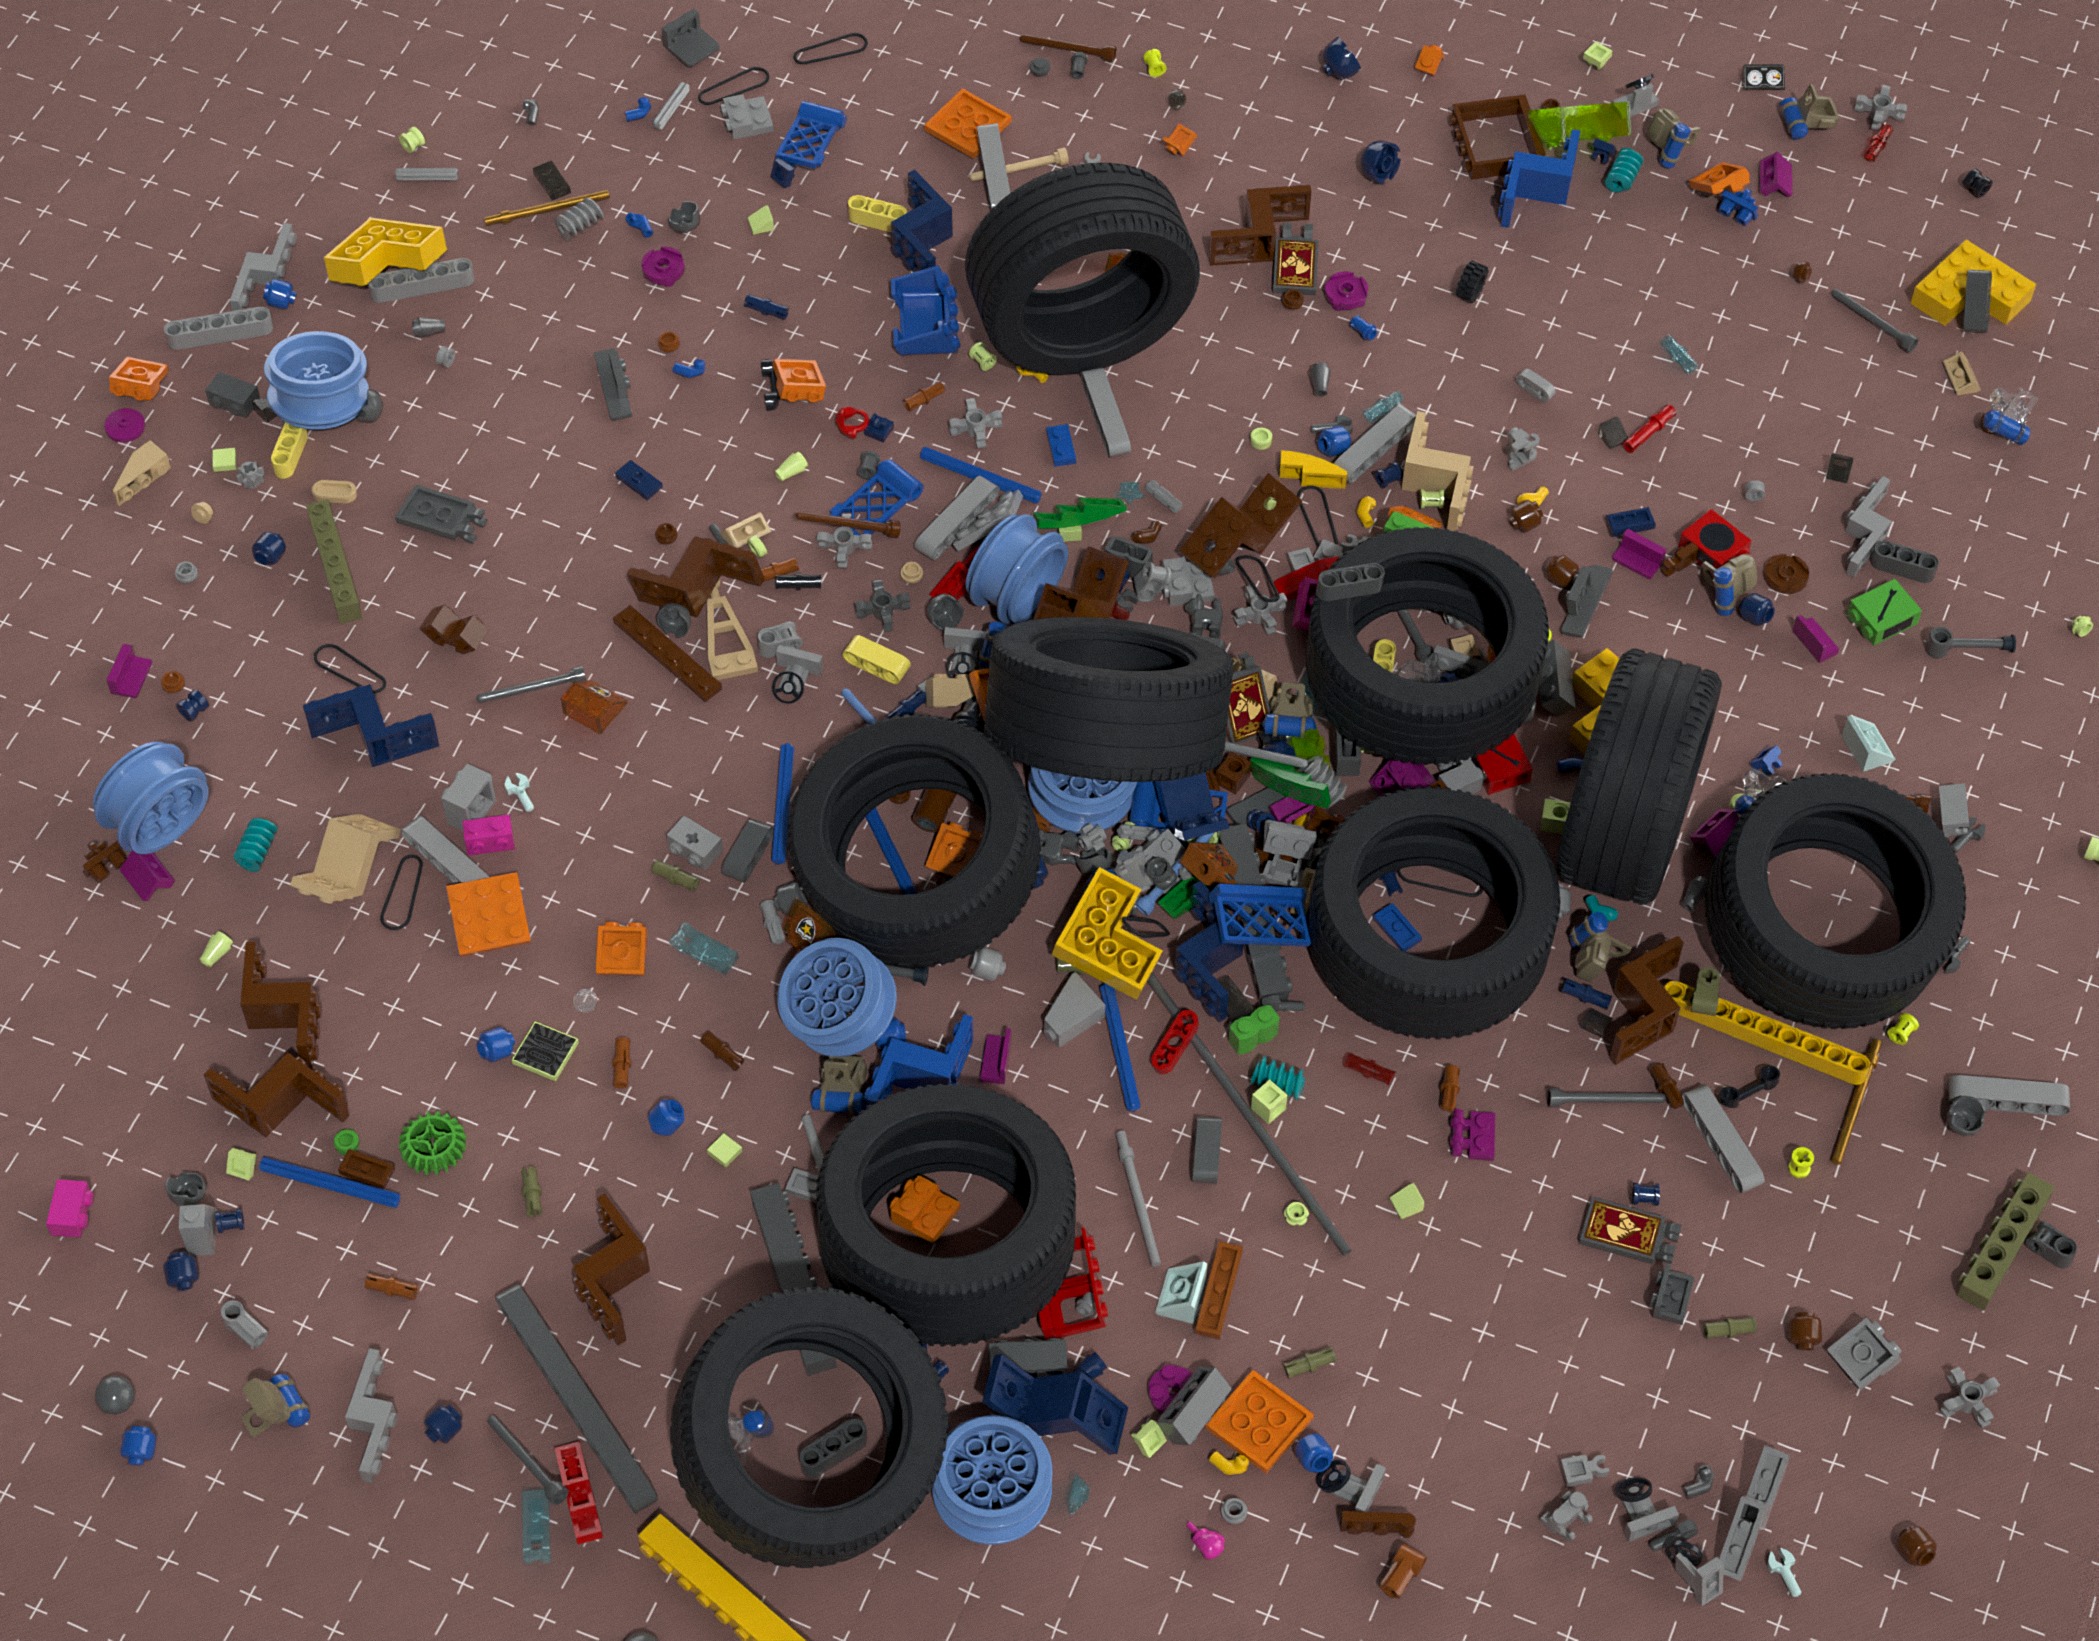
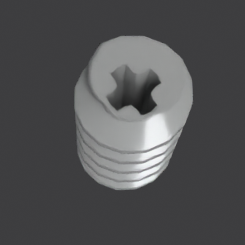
[556,197,604,241]
[1297,755,1347,808]

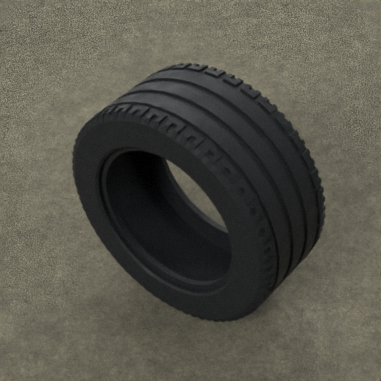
[984,617,1233,782]

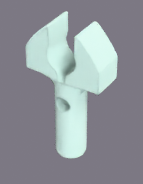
[505,773,534,812]
[1767,1548,1801,1597]

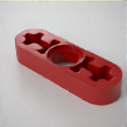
[1151,1010,1200,1074]

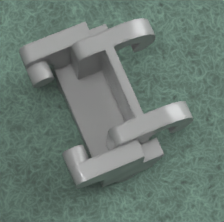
[1505,427,1540,471]
[1114,850,1154,892]
[1263,854,1304,888]
[1540,1491,1593,1542]

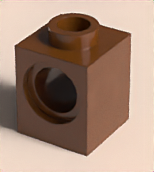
[1216,752,1251,795]

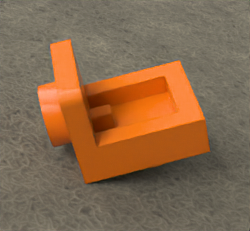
[1415,44,1445,77]
[1162,123,1197,156]

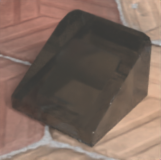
[251,397,278,423]
[1598,417,1628,449]
[1826,453,1854,483]
[1580,1008,1613,1038]

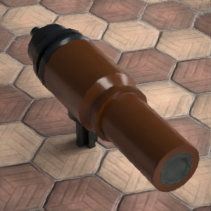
[913,702,984,833]

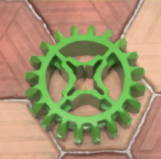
[399,1111,466,1176]

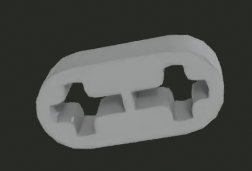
[1516,369,1555,402]

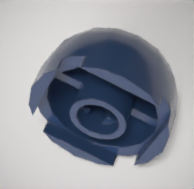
[1322,37,1361,80]
[1360,140,1401,184]

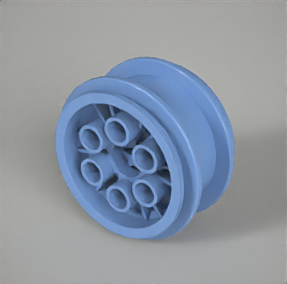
[264,331,369,429]
[966,514,1068,624]
[93,741,209,854]
[1028,766,1137,833]
[777,938,897,1057]
[932,1415,1053,1545]

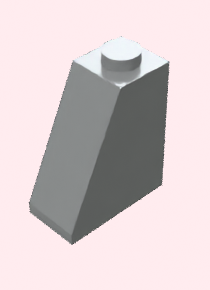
[1043,972,1105,1048]
[179,1204,217,1256]

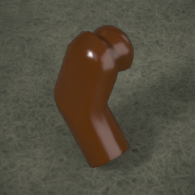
[1132,521,1162,544]

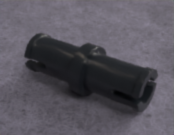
[775,572,821,591]

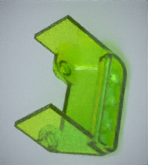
[1528,101,1632,147]

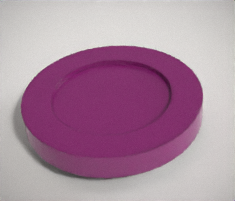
[104,408,145,443]

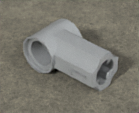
[221,1300,268,1349]

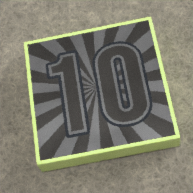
[512,1022,579,1082]

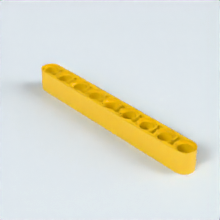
[1664,981,1870,1085]

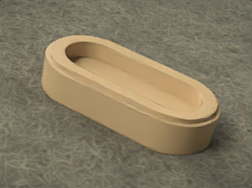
[312,480,357,504]

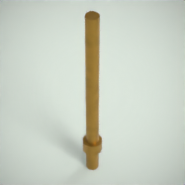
[484,190,610,226]
[1831,1039,1882,1165]

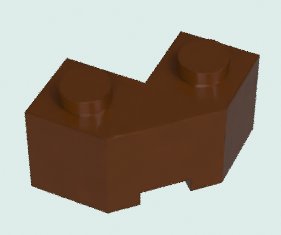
[419,605,489,654]

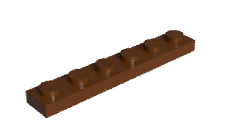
[613,605,722,702]

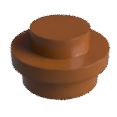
[658,331,680,352]
[161,671,185,693]

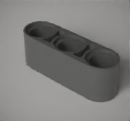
[1964,269,1992,333]
[1871,541,1939,583]
[1316,563,1385,601]
[722,819,774,883]
[1192,1116,1222,1184]
[799,1419,867,1478]

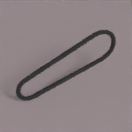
[793,33,868,64]
[698,67,770,105]
[1297,485,1338,548]
[1236,555,1280,602]
[314,644,386,693]
[380,855,423,930]
[1397,866,1484,897]
[1122,917,1170,938]

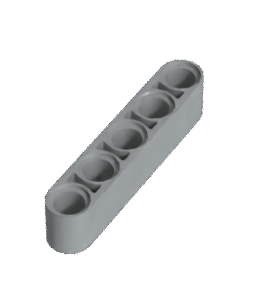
[977,123,1010,209]
[368,258,475,303]
[164,307,274,350]
[1081,367,1131,457]
[1334,404,1416,483]
[914,476,999,561]
[401,816,489,884]
[1948,1075,2070,1116]
[1682,1085,1765,1193]

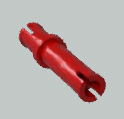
[1623,404,1676,453]

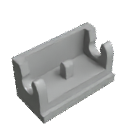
[1939,783,1969,838]

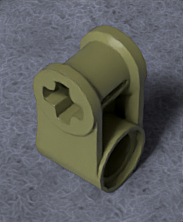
[1691,967,1720,1016]

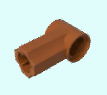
[1380,1543,1427,1599]

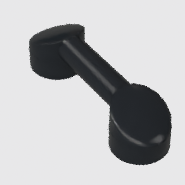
[761,359,780,411]
[1720,1065,1780,1108]

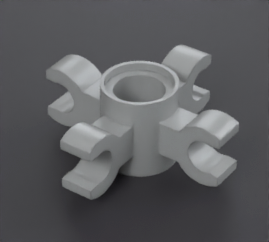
[1854,85,1907,131]
[949,398,1003,448]
[817,514,873,568]
[1234,585,1288,635]
[1940,1367,2000,1428]

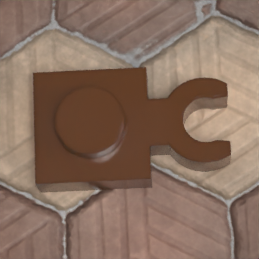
[1661,542,1699,577]

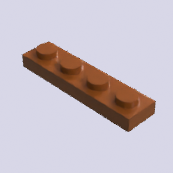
[1195,1241,1244,1340]

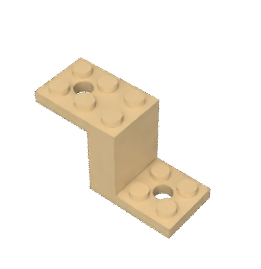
[1402,411,1474,531]
[290,813,401,904]

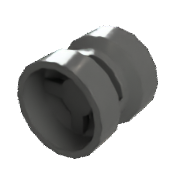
[1147,857,1177,890]

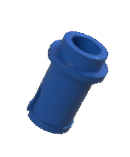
[1350,315,1378,340]

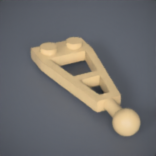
[707,579,758,680]

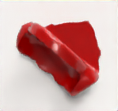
[835,406,869,439]

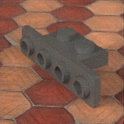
[594,349,632,421]
[1561,565,1613,638]

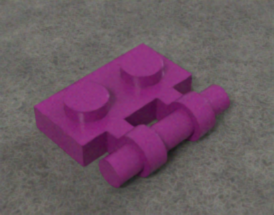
[1450,1109,1495,1161]

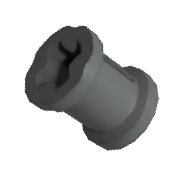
[857,450,880,480]

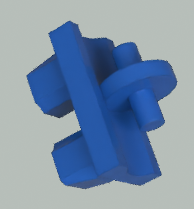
[1719,188,1759,226]

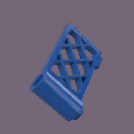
[776,101,847,169]
[830,459,924,535]
[1129,781,1228,836]

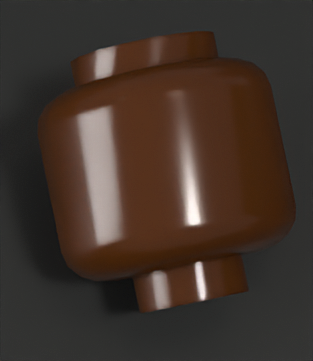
[1509,500,1544,533]
[1545,555,1579,588]
[1788,1312,1822,1351]
[1897,1527,1937,1566]

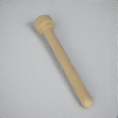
[969,147,1069,181]

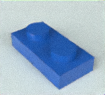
[1046,424,1076,467]
[1373,903,1422,952]

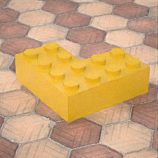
[324,218,447,286]
[1911,239,2036,326]
[1570,648,1619,755]
[1052,867,1163,1000]

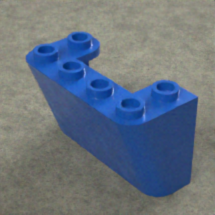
[891,265,960,355]

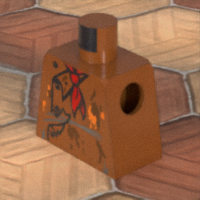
[1180,843,1238,886]

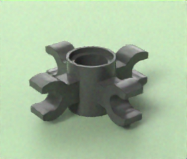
[855,579,911,632]

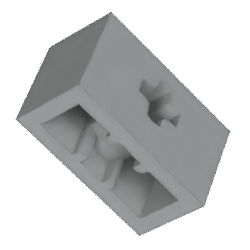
[666,816,723,871]

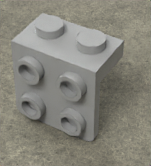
[1263,820,1316,860]
[1131,828,1186,894]

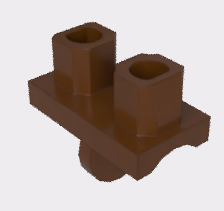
[1305,806,1344,843]
[82,840,126,883]

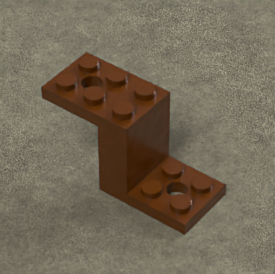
[1209,185,1311,266]
[1180,473,1303,578]
[627,536,765,617]
[1033,546,1129,620]
[1610,936,1684,1065]
[240,942,322,1070]
[203,1052,350,1138]
[572,1193,650,1346]

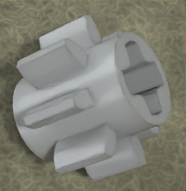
[236,461,265,489]
[1077,823,1107,852]

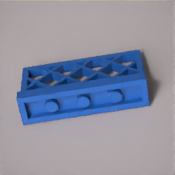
[1209,884,1311,947]

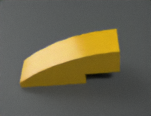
[1279,450,1347,489]

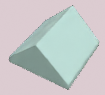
[1842,715,1896,772]
[1155,1261,1207,1324]

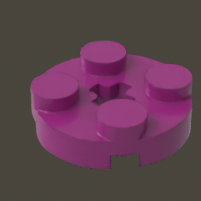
[642,247,685,287]
[1325,271,1368,311]
[1148,1365,1193,1414]

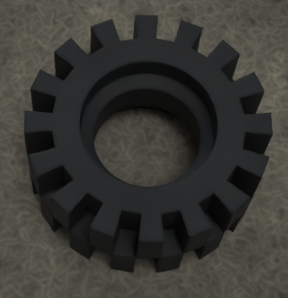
[1456,260,1489,303]

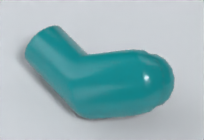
[1585,895,1618,922]

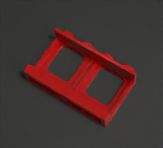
[1039,1227,1109,1340]

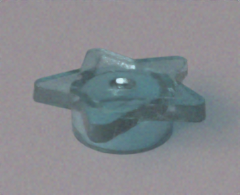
[1115,481,1144,505]

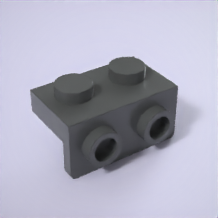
[1650,1263,1695,1325]

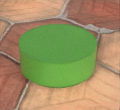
[334,1129,360,1155]

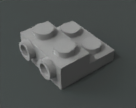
[720,94,774,140]
[1160,557,1215,606]
[1827,1317,1902,1390]

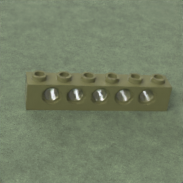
[306,499,362,624]
[1957,1172,2055,1311]

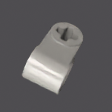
[1134,562,1171,602]
[758,621,803,658]

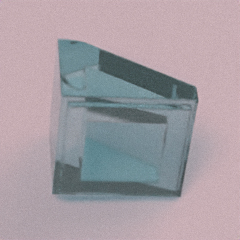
[1068,1476,1090,1515]

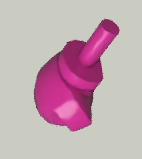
[1186,1521,1225,1560]

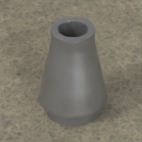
[412,317,445,338]
[1309,362,1331,397]
[1681,876,1708,912]

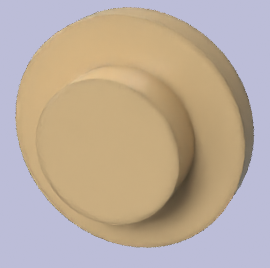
[191,502,213,524]
[900,562,923,583]

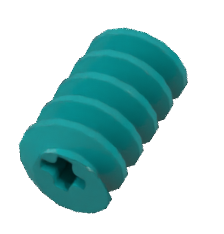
[1605,147,1644,193]
[233,818,278,872]
[1251,1056,1306,1100]

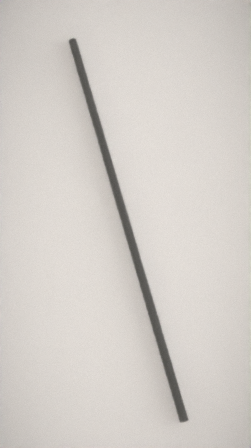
[1082,885,1352,1256]

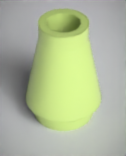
[774,452,808,482]
[199,931,233,968]

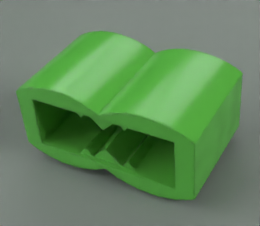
[1229,1005,1280,1055]

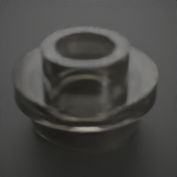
[1169,89,1186,110]

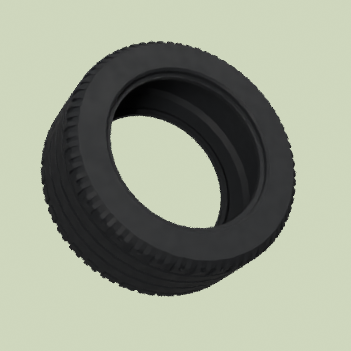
[965,162,1200,375]
[1306,527,1549,765]
[1556,648,1722,905]
[787,714,1041,969]
[1704,773,1967,1029]
[1308,786,1560,1040]
[816,1084,1076,1347]
[670,1287,948,1568]

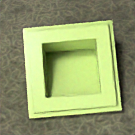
[748,205,774,235]
[1058,525,1082,542]
[1390,1183,1424,1219]

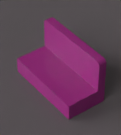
[1760,152,1793,197]
[1612,529,1667,580]
[1792,614,1839,663]
[106,644,152,698]
[1268,797,1315,824]
[1689,809,1739,859]
[120,850,175,901]
[981,1028,1012,1084]

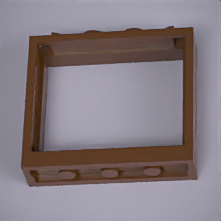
[1449,94,1546,180]

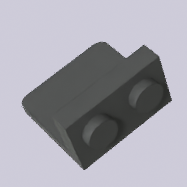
[662,9,720,67]

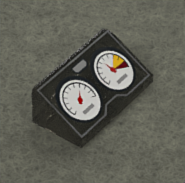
[1741,64,1785,90]

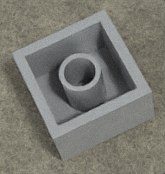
[441,764,496,832]

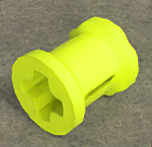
[1143,49,1167,77]
[1887,1013,1919,1045]
[1788,1147,1814,1178]

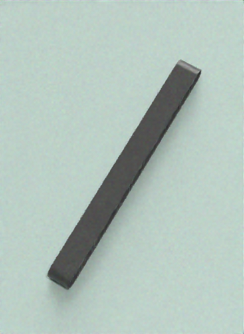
[495,1284,658,1514]

